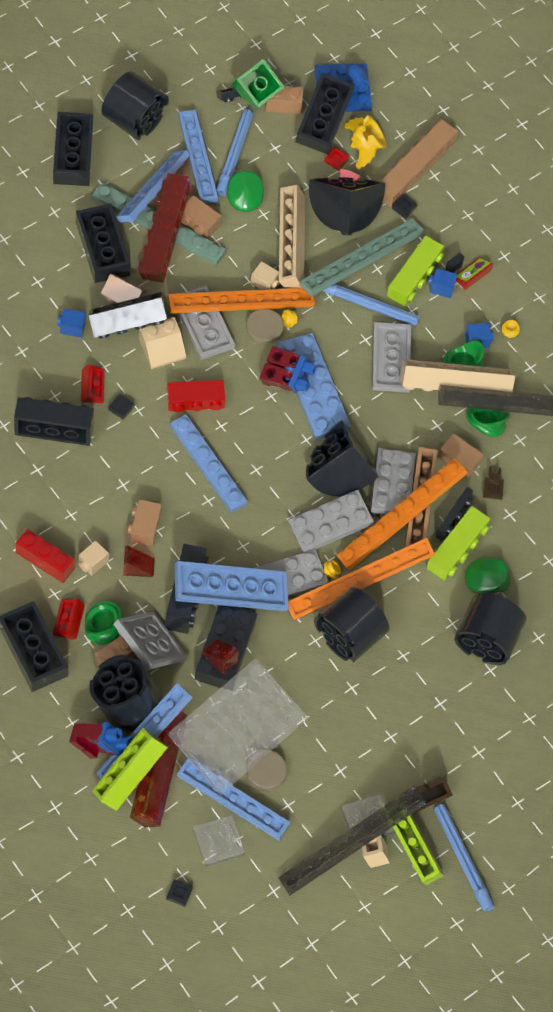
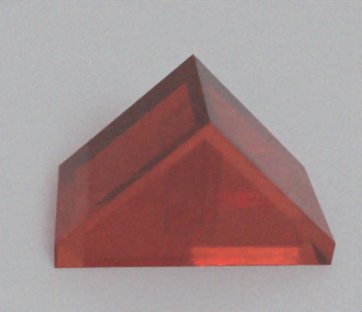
[123,545,155,577]
[202,640,239,674]

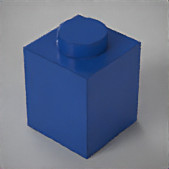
[428,268,457,298]
[57,308,86,338]
[464,323,494,348]

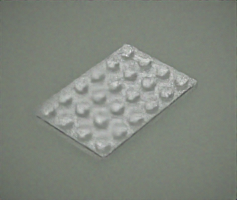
[167,658,308,795]

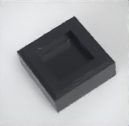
[392,194,417,219]
[445,253,464,273]
[108,394,135,420]
[166,879,193,907]

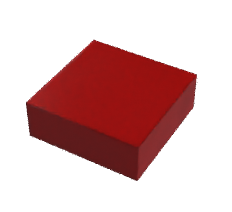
[324,147,349,171]

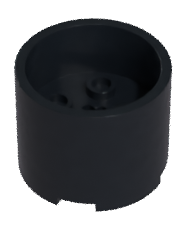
[101,71,169,140]
[314,587,389,663]
[454,593,527,665]
[89,655,163,732]

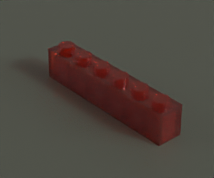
[138,173,192,283]
[130,711,187,827]

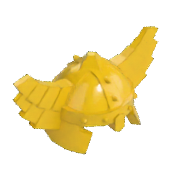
[344,115,387,170]

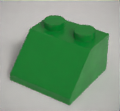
[231,59,285,109]

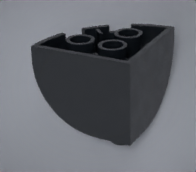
[309,177,385,235]
[306,420,379,496]

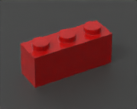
[167,380,225,412]
[15,529,75,583]

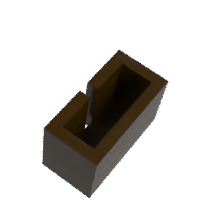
[404,777,453,812]

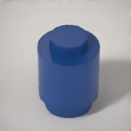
[347,65,370,92]

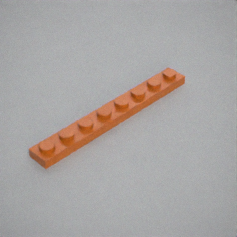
[167,288,315,313]
[336,458,468,571]
[288,538,435,621]

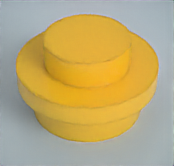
[281,310,297,328]
[501,320,520,338]
[323,560,341,579]

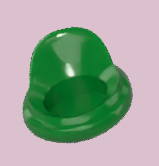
[227,171,264,212]
[443,340,485,367]
[466,403,510,437]
[465,557,510,593]
[85,601,123,645]

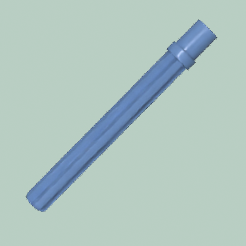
[216,109,253,196]
[323,283,419,326]
[434,804,495,912]

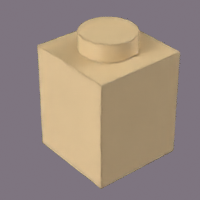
[250,261,280,290]
[78,541,109,576]
[361,834,390,868]

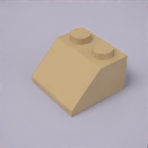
[139,317,186,369]

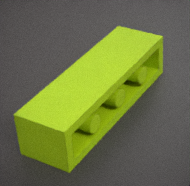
[387,236,444,306]
[426,506,491,581]
[92,728,168,811]
[385,801,445,885]

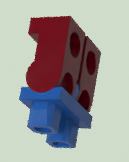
[259,346,317,393]
[69,722,133,759]

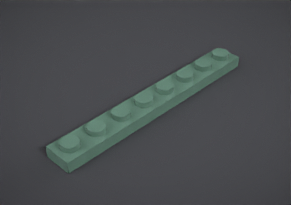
[92,182,226,266]
[300,218,424,297]

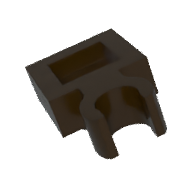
[483,466,504,500]

